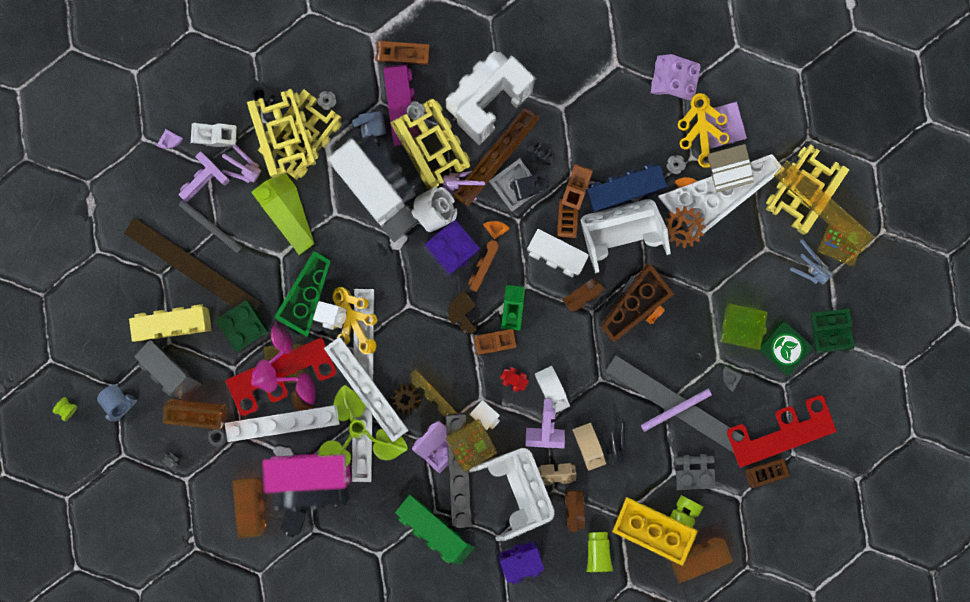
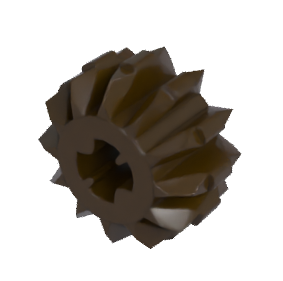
[389,383,422,416]

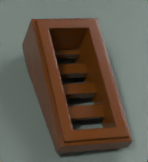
[745,458,790,488]

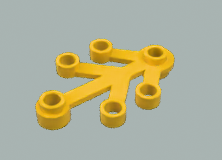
[678,93,730,168]
[333,287,377,354]

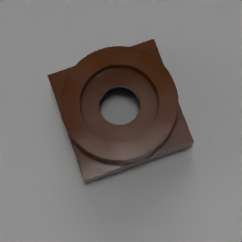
[563,278,604,313]
[565,489,585,532]

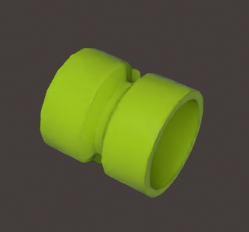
[670,495,703,528]

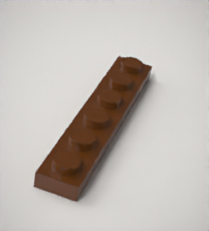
[452,108,540,207]

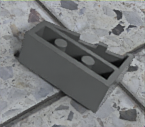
[134,340,202,401]

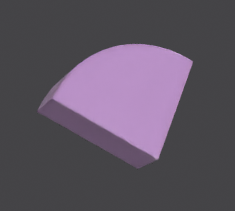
[156,129,183,149]

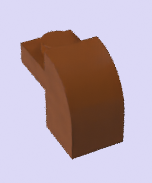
[561,164,593,210]

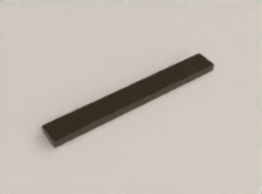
[124,218,261,310]

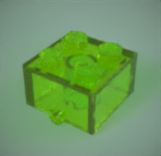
[719,304,768,350]

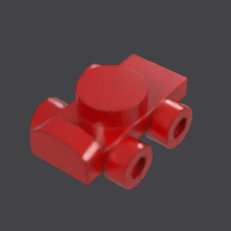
[500,367,529,392]

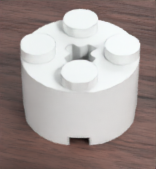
[412,187,457,232]

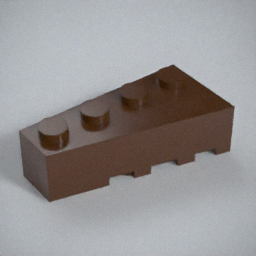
[599,263,674,342]

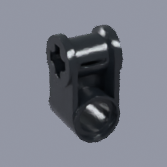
[511,173,549,201]

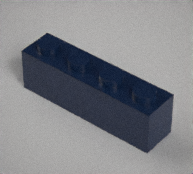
[586,163,667,213]

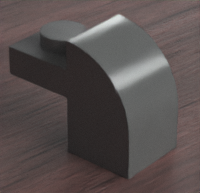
[382,202,419,243]

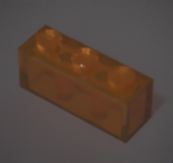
[163,399,226,429]
[232,477,266,538]
[669,537,734,583]

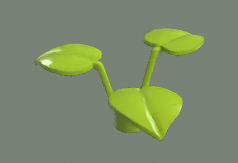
[318,385,408,467]

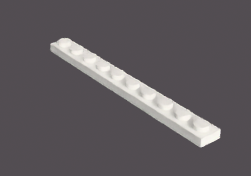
[352,289,374,482]

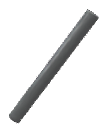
[179,200,242,253]

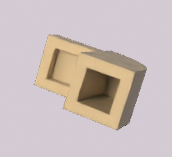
[573,423,606,471]

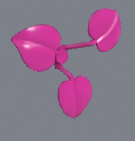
[251,321,316,405]

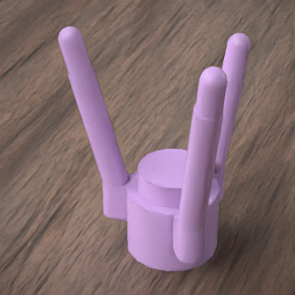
[222,144,261,183]
[443,171,485,201]

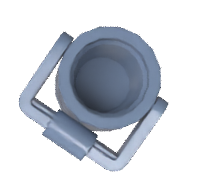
[352,111,387,138]
[97,385,137,422]

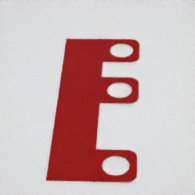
[225,337,336,416]
[727,395,837,468]

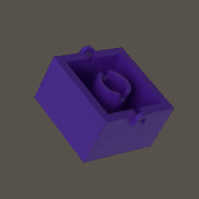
[425,220,480,276]
[498,540,544,584]

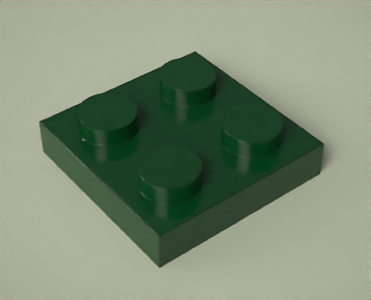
[215,299,269,352]

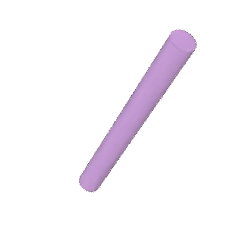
[641,389,712,432]

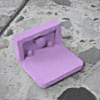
[651,54,700,101]
[412,421,448,473]

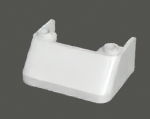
[581,199,671,273]
[468,448,554,541]

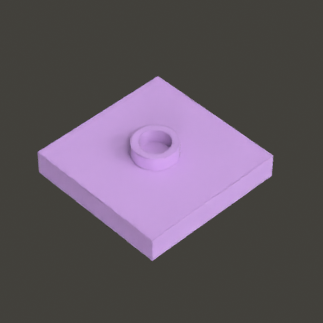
[705,102,747,149]

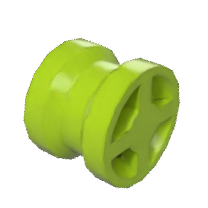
[52,397,77,421]

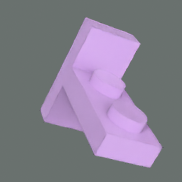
[178,151,230,202]
[526,399,565,448]

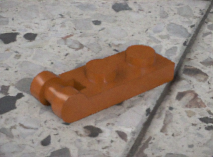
[375,41,430,65]
[468,240,498,293]

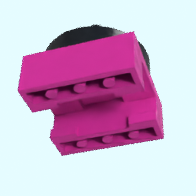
[263,452,352,511]

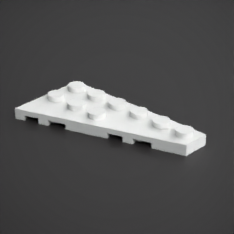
[658,154,784,241]

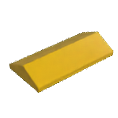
[612,497,698,566]

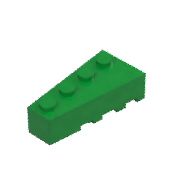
[274,251,330,337]
[395,495,475,565]

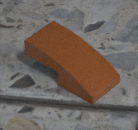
[473,329,516,355]

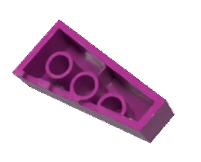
[383,64,420,146]

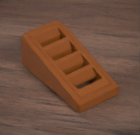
[557,199,578,239]

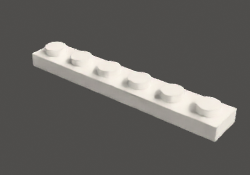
[324,337,408,442]
[225,405,339,442]

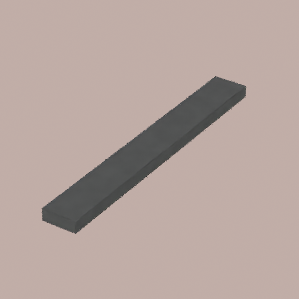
[605,355,744,453]

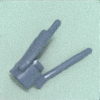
[790,239,832,284]

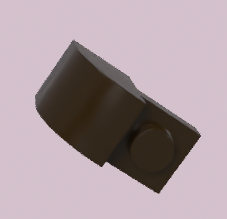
[448,291,477,335]

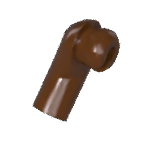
[291,389,313,411]

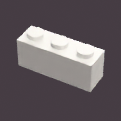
[527,229,589,278]

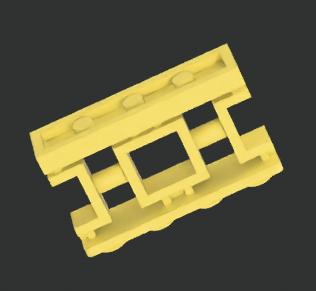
[247,89,318,178]
[258,89,342,180]
[390,99,470,189]
[766,144,849,235]

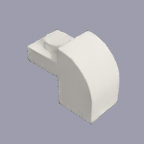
[191,123,236,147]
[535,366,570,413]

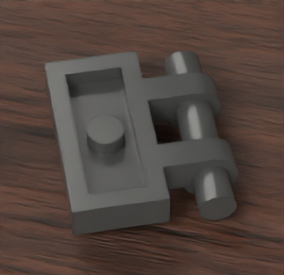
[675,454,716,490]

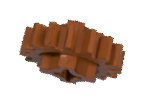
[665,206,706,248]

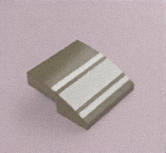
[707,144,754,193]

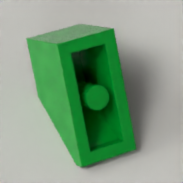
[501,285,525,331]

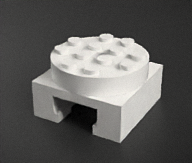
[446,51,535,145]

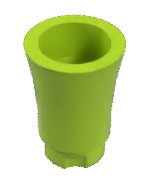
[586,532,613,572]

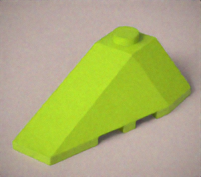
[251,174,315,255]

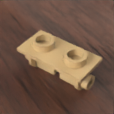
[537,463,576,485]

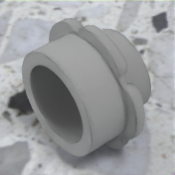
[317,91,336,110]
[407,101,425,120]
[667,155,686,174]

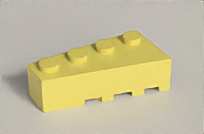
[129,304,212,342]

